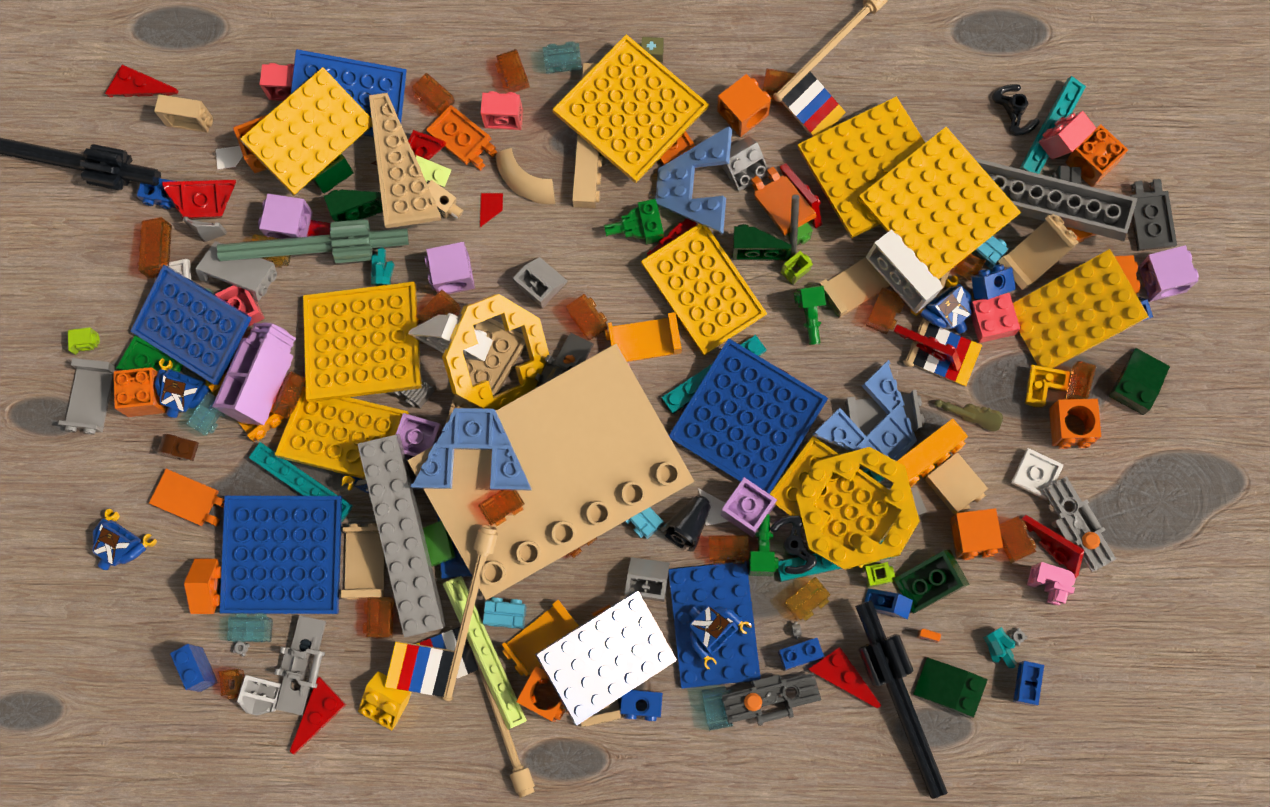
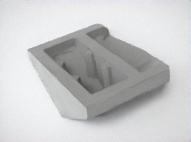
[183,216,227,242]
[236,675,282,716]

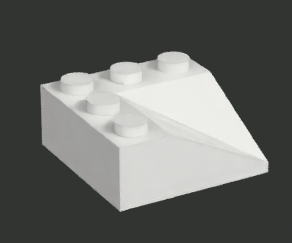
[408,313,493,361]

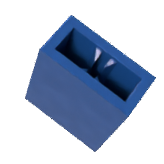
[170,644,218,692]

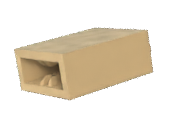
[924,452,988,515]

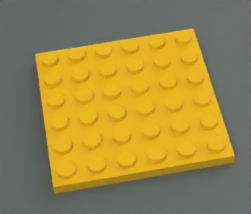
[553,34,709,183]
[798,96,925,238]
[858,127,1021,279]
[303,282,422,402]

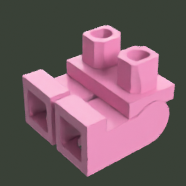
[1027,562,1075,606]

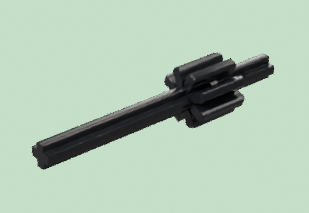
[0,138,161,190]
[855,600,948,799]

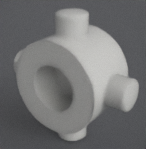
[792,621,802,639]
[1009,628,1027,646]
[233,640,250,657]

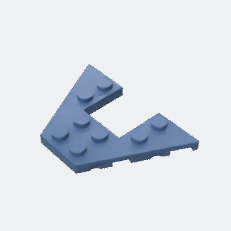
[655,127,732,234]
[812,360,917,461]
[411,408,532,491]

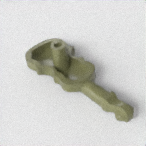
[934,400,1003,432]

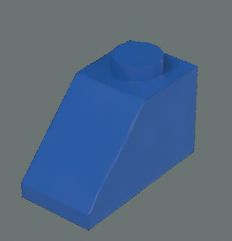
[864,588,913,619]

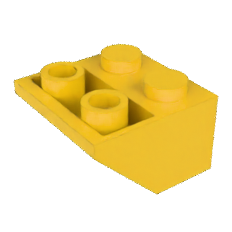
[358,671,412,731]

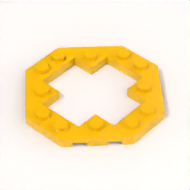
[442,294,549,410]
[796,447,920,570]

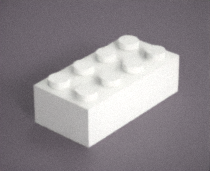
[866,230,943,314]

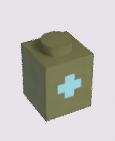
[638,37,664,63]

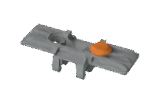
[1042,476,1116,572]

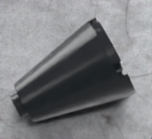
[661,496,711,552]

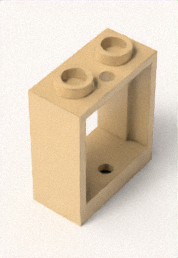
[154,95,213,133]

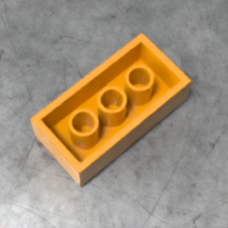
[897,419,968,487]

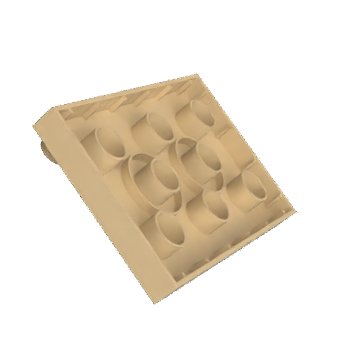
[407,343,694,600]

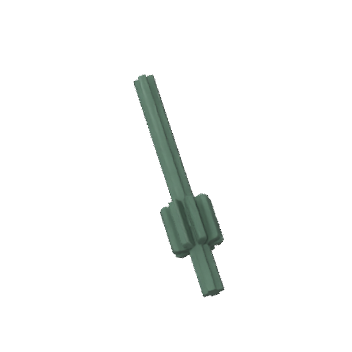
[217,219,409,263]

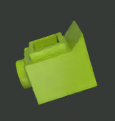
[781,251,813,285]
[68,327,100,355]
[863,562,895,588]

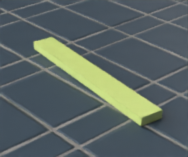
[443,576,527,730]

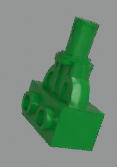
[604,199,664,245]
[794,285,826,345]
[749,514,778,577]

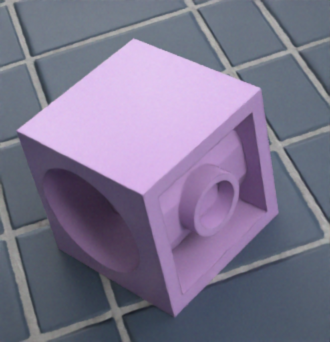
[258,194,313,240]
[424,242,475,296]
[1138,245,1199,302]
[396,413,443,460]
[721,477,777,537]

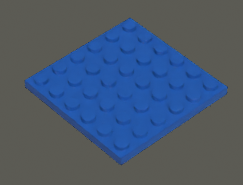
[669,338,828,494]
[220,496,342,614]

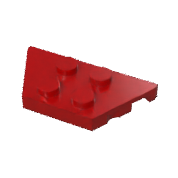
[162,180,236,219]

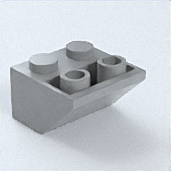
[722,136,768,191]
[513,257,568,309]
[625,557,670,602]

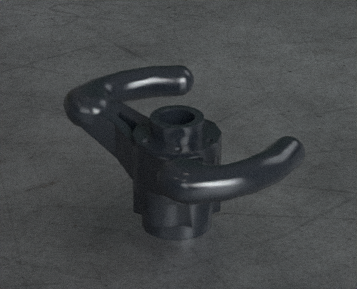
[992,84,1040,136]
[770,515,817,574]

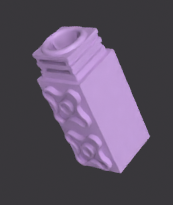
[212,322,296,425]

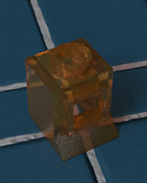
[954,254,986,281]
[218,669,244,700]

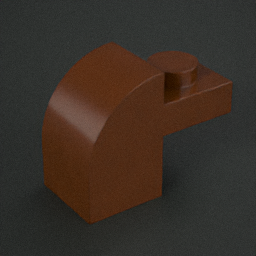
[157,434,199,461]

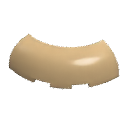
[496,148,555,204]

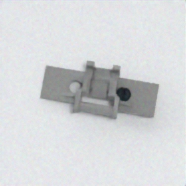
[274,615,326,715]

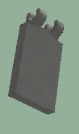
[1130,179,1177,251]

